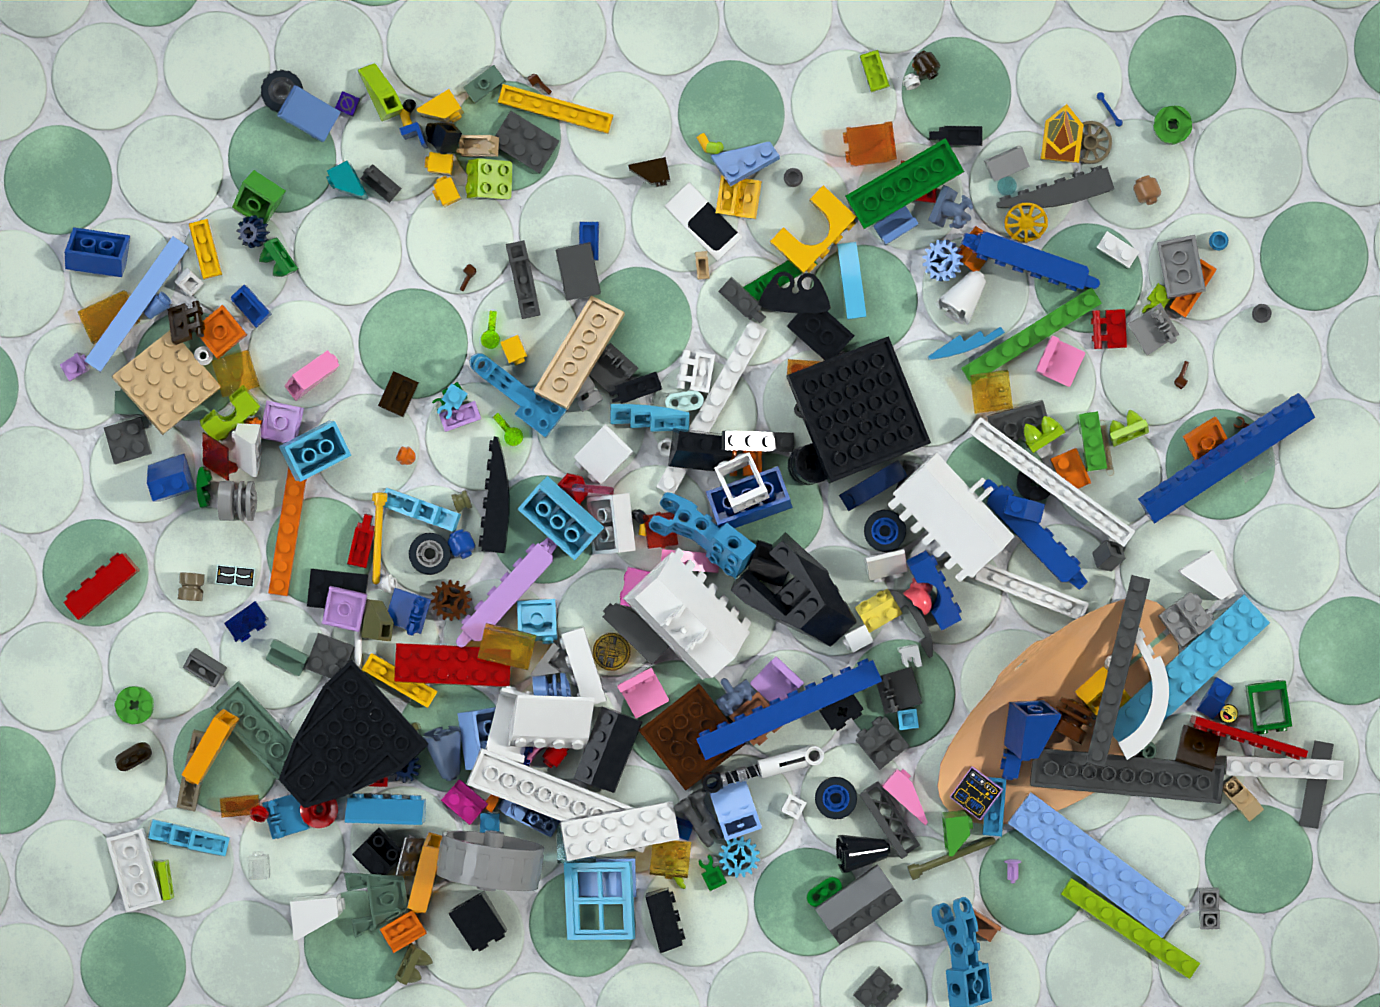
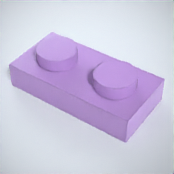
[439,401,482,432]

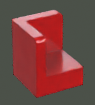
[557,473,588,504]

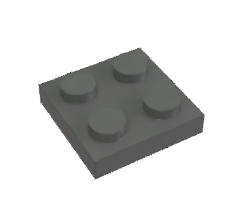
[104,417,152,464]
[305,633,354,678]

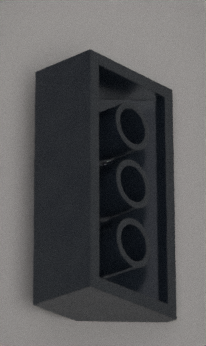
[574,706,642,793]

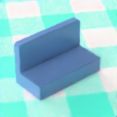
[874,206,919,245]

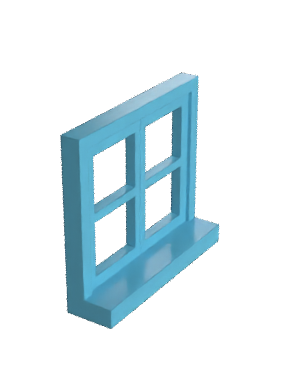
[564,861,635,940]

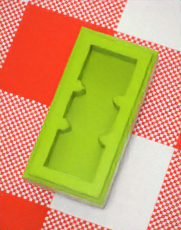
[860,50,890,93]

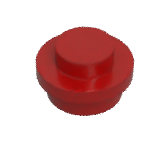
[250,805,269,822]

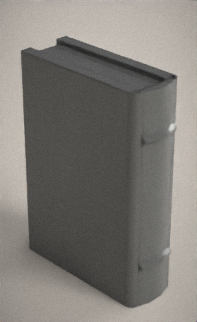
[555,242,601,301]

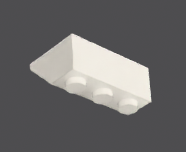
[587,493,635,555]

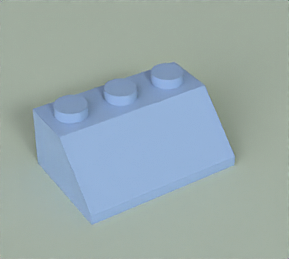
[457,707,496,770]

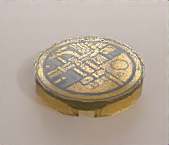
[593,633,631,671]

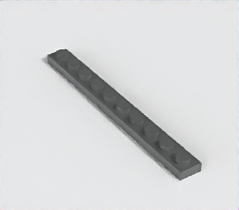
[1086,575,1150,767]

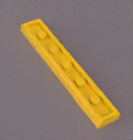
[498,84,614,134]

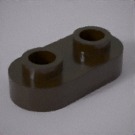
[115,742,152,771]

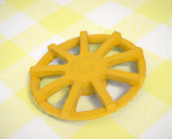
[1004,203,1048,243]

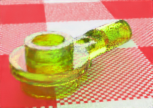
[481,311,500,349]
[493,413,523,446]

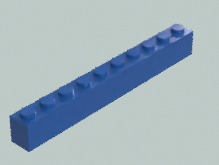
[1138,393,1315,524]
[696,658,882,760]

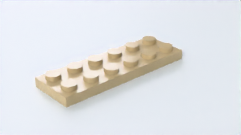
[534,296,625,410]

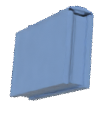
[277,85,341,142]

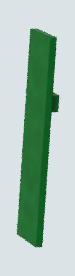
[743,260,818,301]

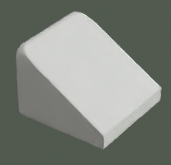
[175,268,204,297]

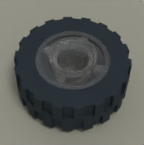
[261,69,303,113]

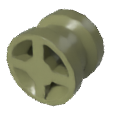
[451,490,472,513]

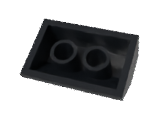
[668,428,733,472]
[645,887,686,953]

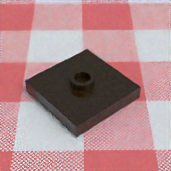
[1175,725,1221,772]

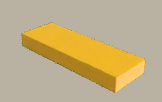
[189,219,222,279]

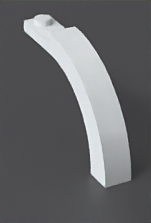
[1118,627,1169,760]

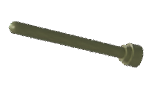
[907,837,996,880]

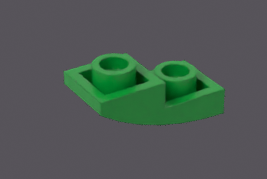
[196,467,213,508]

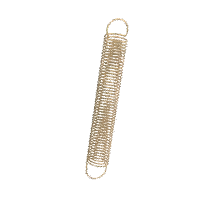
[1100,420,1114,476]

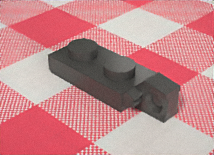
[718,277,766,323]

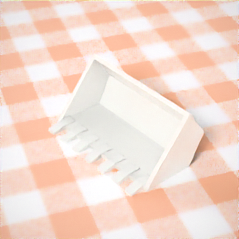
[623,548,751,680]

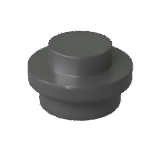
[784,168,803,187]
[1252,304,1272,323]

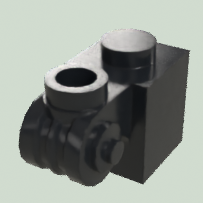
[425,123,462,154]

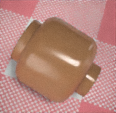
[1133,175,1161,205]

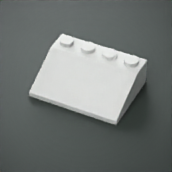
[508,695,594,750]

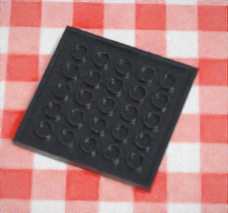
[786,336,931,483]

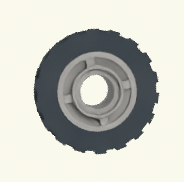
[409,533,451,575]

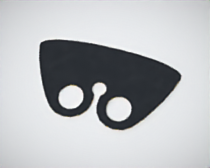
[759,272,831,313]

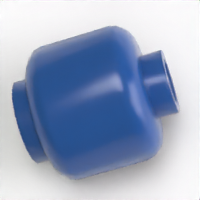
[448,529,475,559]

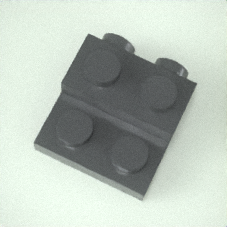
[856,716,909,770]

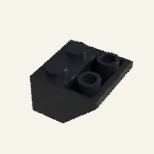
[748,539,788,587]
[352,827,402,875]

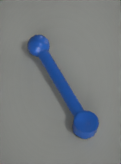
[1097,92,1123,127]

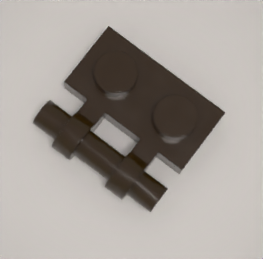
[167,301,205,345]

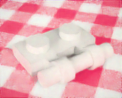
[676,350,715,393]

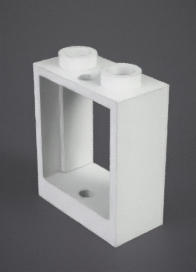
[714,452,770,513]

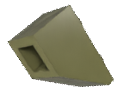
[361,599,394,641]

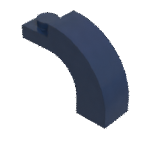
[839,460,908,511]

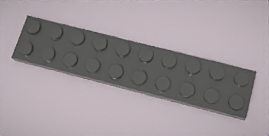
[1030,748,1225,804]

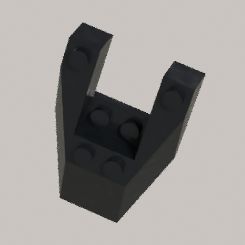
[731,532,857,647]

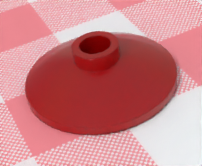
[300,799,338,828]

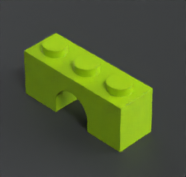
[199,385,260,443]

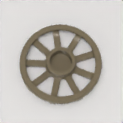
[1079,121,1112,164]

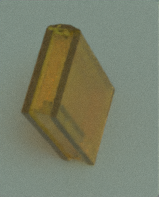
[77,290,140,344]
[478,623,537,670]

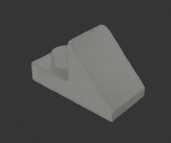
[530,643,561,677]

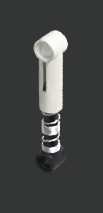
[701,745,824,793]

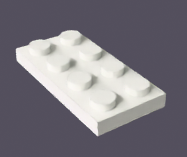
[106,828,164,912]

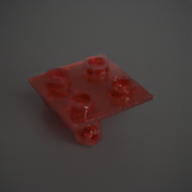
[202,432,238,481]

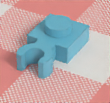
[437,383,468,419]

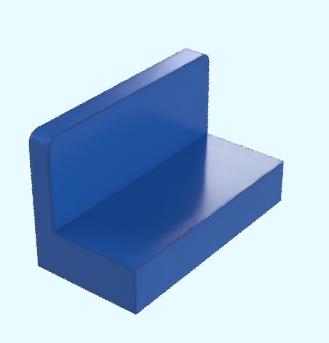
[399,122,428,149]

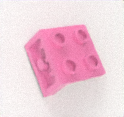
[1035,336,1085,387]
[617,667,669,718]

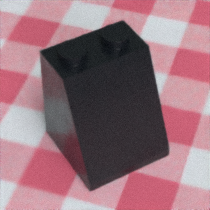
[448,891,507,952]

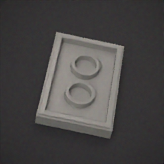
[1157,235,1206,299]

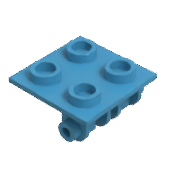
[262,794,310,839]

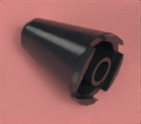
[836,835,890,873]

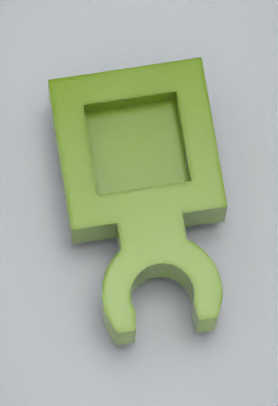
[1142,283,1170,313]

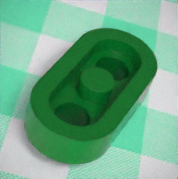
[807,876,842,907]

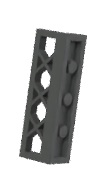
[859,781,920,859]

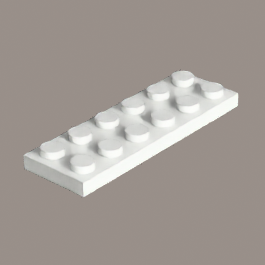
[560,801,680,861]

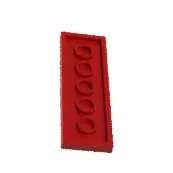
[394,643,511,687]
[1189,715,1308,760]

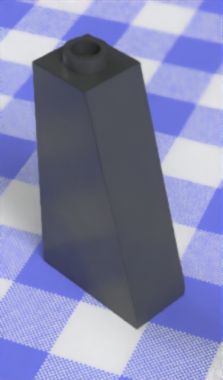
[602,603,670,664]

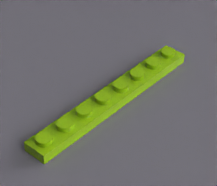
[1061,878,1200,979]

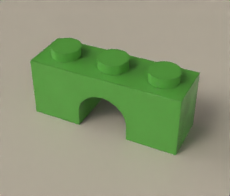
[1077,411,1107,472]

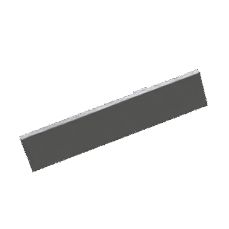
[1299,740,1334,829]

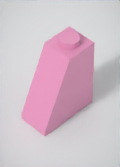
[285,350,339,401]

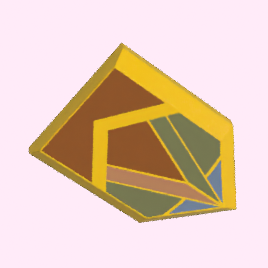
[1041,104,1084,163]

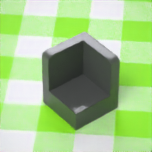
[1092,540,1126,571]

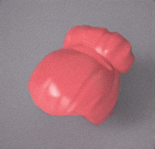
[903,578,933,615]

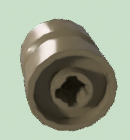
[178,572,205,601]

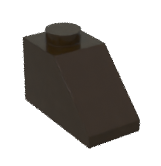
[628,157,670,187]

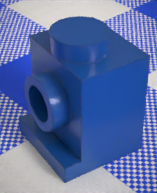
[1000,748,1022,780]

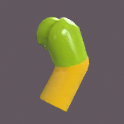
[696,133,724,154]

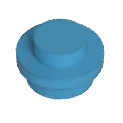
[1209,231,1229,251]

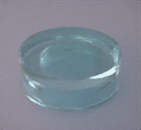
[997,176,1017,196]

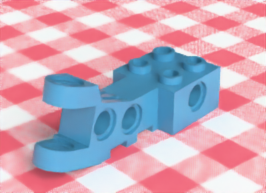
[469,353,570,438]
[649,492,757,579]
[932,897,992,1007]

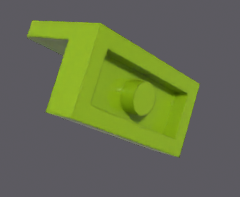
[154,860,174,901]

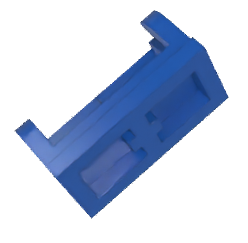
[231,284,272,328]

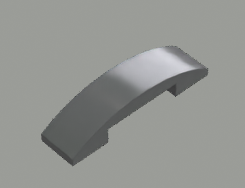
[506,240,541,319]
[890,590,933,658]

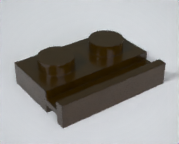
[378,371,419,417]

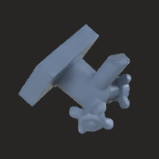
[928,185,973,229]
[715,678,756,717]

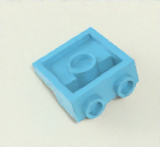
[517,599,558,645]

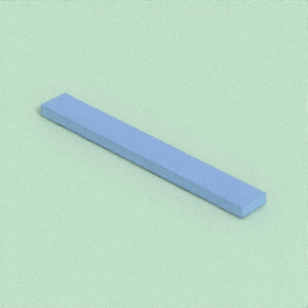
[84,236,189,372]

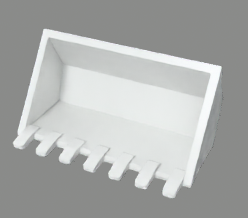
[888,453,1015,582]

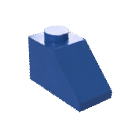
[1003,495,1045,523]

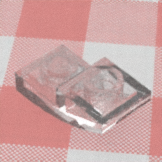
[1238,447,1280,483]

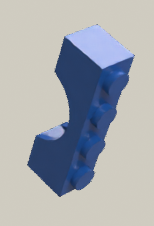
[906,550,962,631]

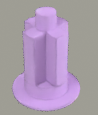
[1004,859,1022,884]

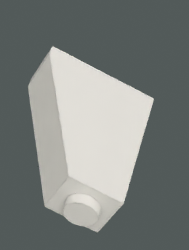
[1178,550,1238,601]

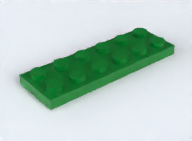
[845,138,965,229]

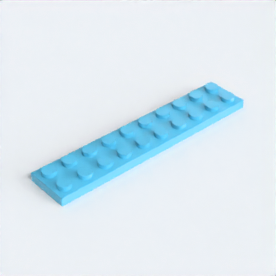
[1113,595,1270,742]

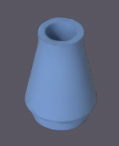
[144,292,172,319]

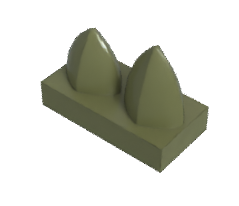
[395,943,433,985]

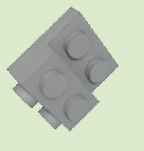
[1158,592,1214,647]

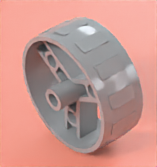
[437,830,544,891]

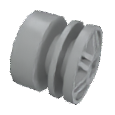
[217,481,257,521]

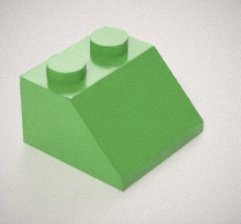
[232,170,286,224]
[941,810,973,857]

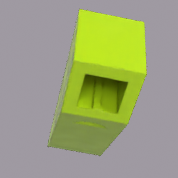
[358,63,403,122]

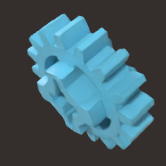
[719,836,760,878]

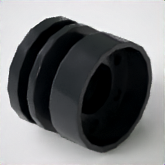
[787,443,827,485]

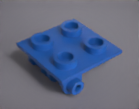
[388,588,431,636]

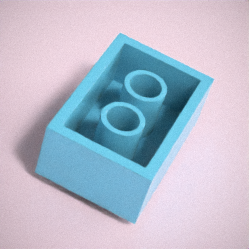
[279,420,352,482]

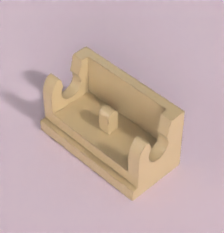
[456,135,499,157]

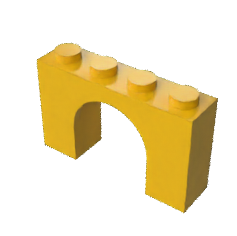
[770,185,857,274]

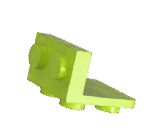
[465,158,512,200]

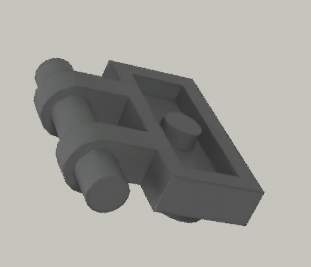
[853,966,903,1007]

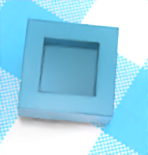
[897,708,919,730]

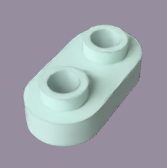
[665,391,704,411]

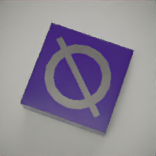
[335,91,360,117]

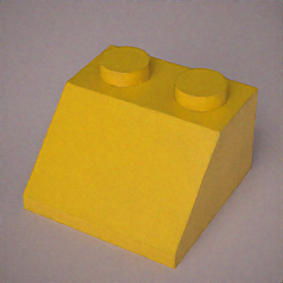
[416,89,464,123]
[1075,666,1131,715]

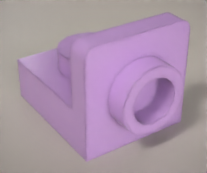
[60,352,90,381]

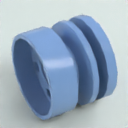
[533,673,571,697]

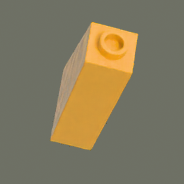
[181,709,240,785]
[407,832,442,913]

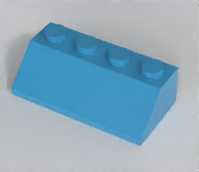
[345,793,426,825]

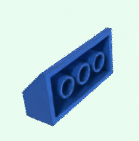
[706,466,793,528]

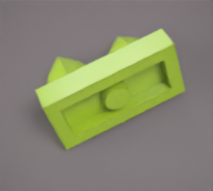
[1109,410,1149,447]
[1024,416,1066,453]

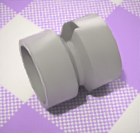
[575,376,603,412]

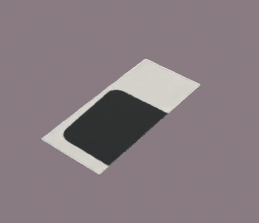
[665,182,742,261]

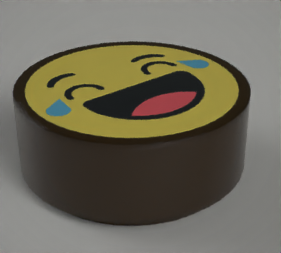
[1218,704,1238,723]

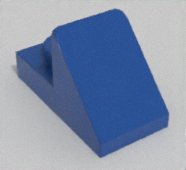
[1196,677,1233,720]

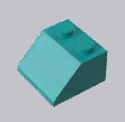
[326,160,369,200]

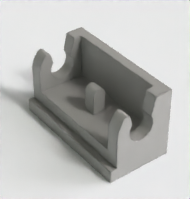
[984,146,1030,182]

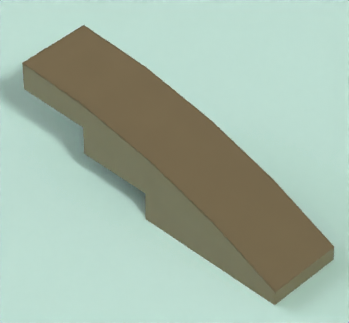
[177,729,205,812]

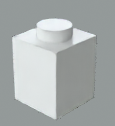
[843,624,874,653]

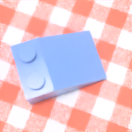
[578,856,637,897]

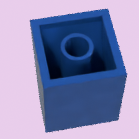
[147,453,197,502]
[1004,700,1061,761]

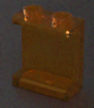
[843,121,897,167]

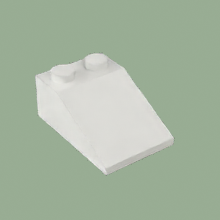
[864,549,907,583]

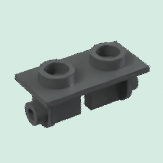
[360,164,402,203]

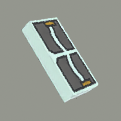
[215,565,256,587]

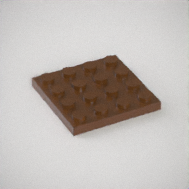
[639,683,746,791]

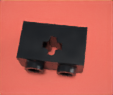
[819,694,864,731]

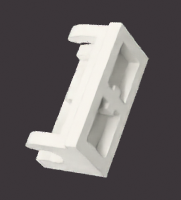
[897,644,922,667]

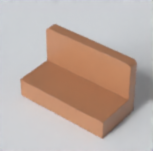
[963,908,1002,942]

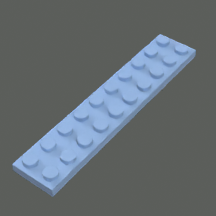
[1008,792,1185,938]

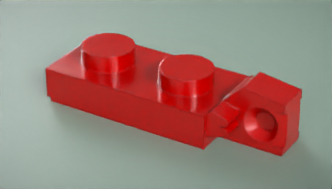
[347,514,375,568]

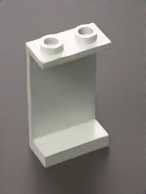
[485,686,534,764]

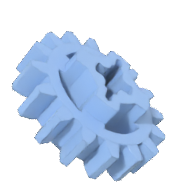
[922,240,964,281]

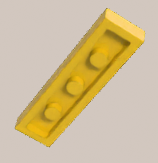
[362,653,438,708]

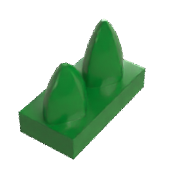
[259,238,299,277]

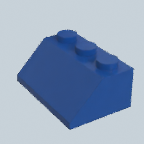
[64,227,130,277]

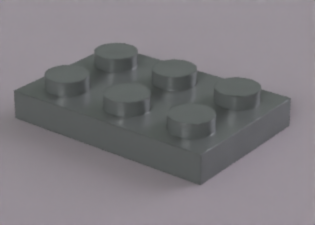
[495,111,560,174]

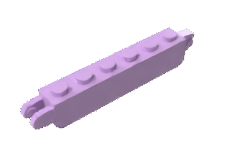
[456,537,558,648]

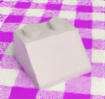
[232,423,262,477]

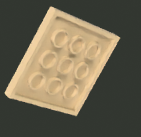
[112,330,222,435]

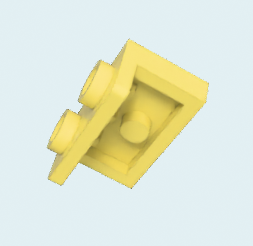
[855,589,902,633]

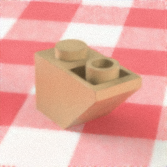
[1222,776,1264,822]

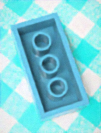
[518,476,605,560]

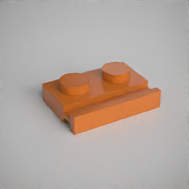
[1050,448,1091,489]
[380,910,427,953]

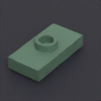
[463,65,506,103]

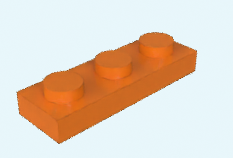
[1169,259,1217,318]

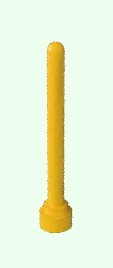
[372,493,388,585]

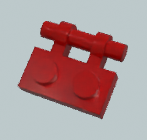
[1091,309,1127,349]

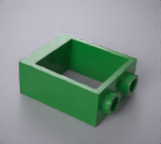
[1245,680,1292,735]

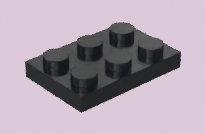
[786,311,855,361]
[307,568,369,613]

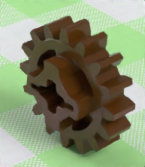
[431,579,472,621]

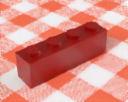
[63,553,140,620]

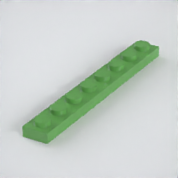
[961,288,1102,384]

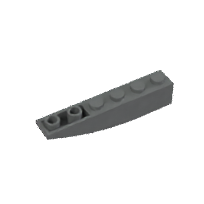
[996,165,1114,209]

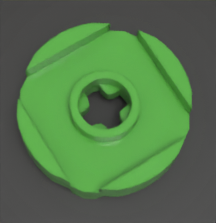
[1153,105,1192,145]
[114,686,154,725]

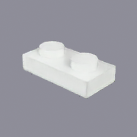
[1096,231,1139,268]

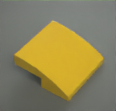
[715,175,762,219]

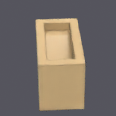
[695,251,710,280]

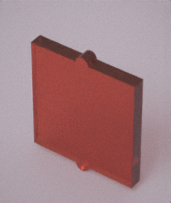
[643,512,678,549]

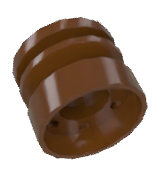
[1054,697,1097,745]

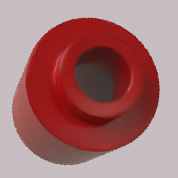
[542,747,570,768]

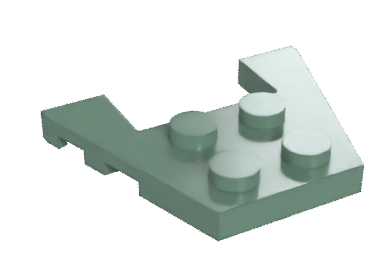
[344,872,409,938]

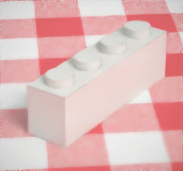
[559,627,607,705]

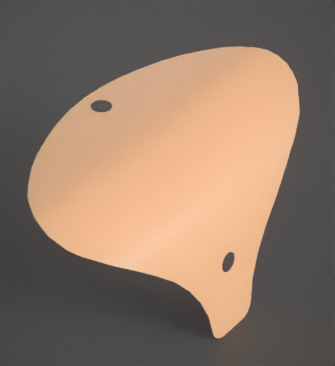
[938,599,1179,824]

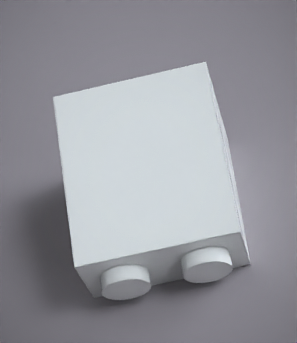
[574,424,634,485]
[290,893,345,940]

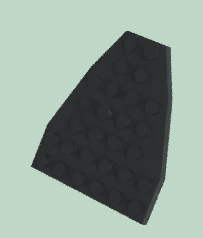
[279,660,428,808]

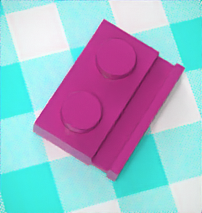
[441,779,488,825]

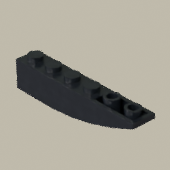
[479,436,510,553]

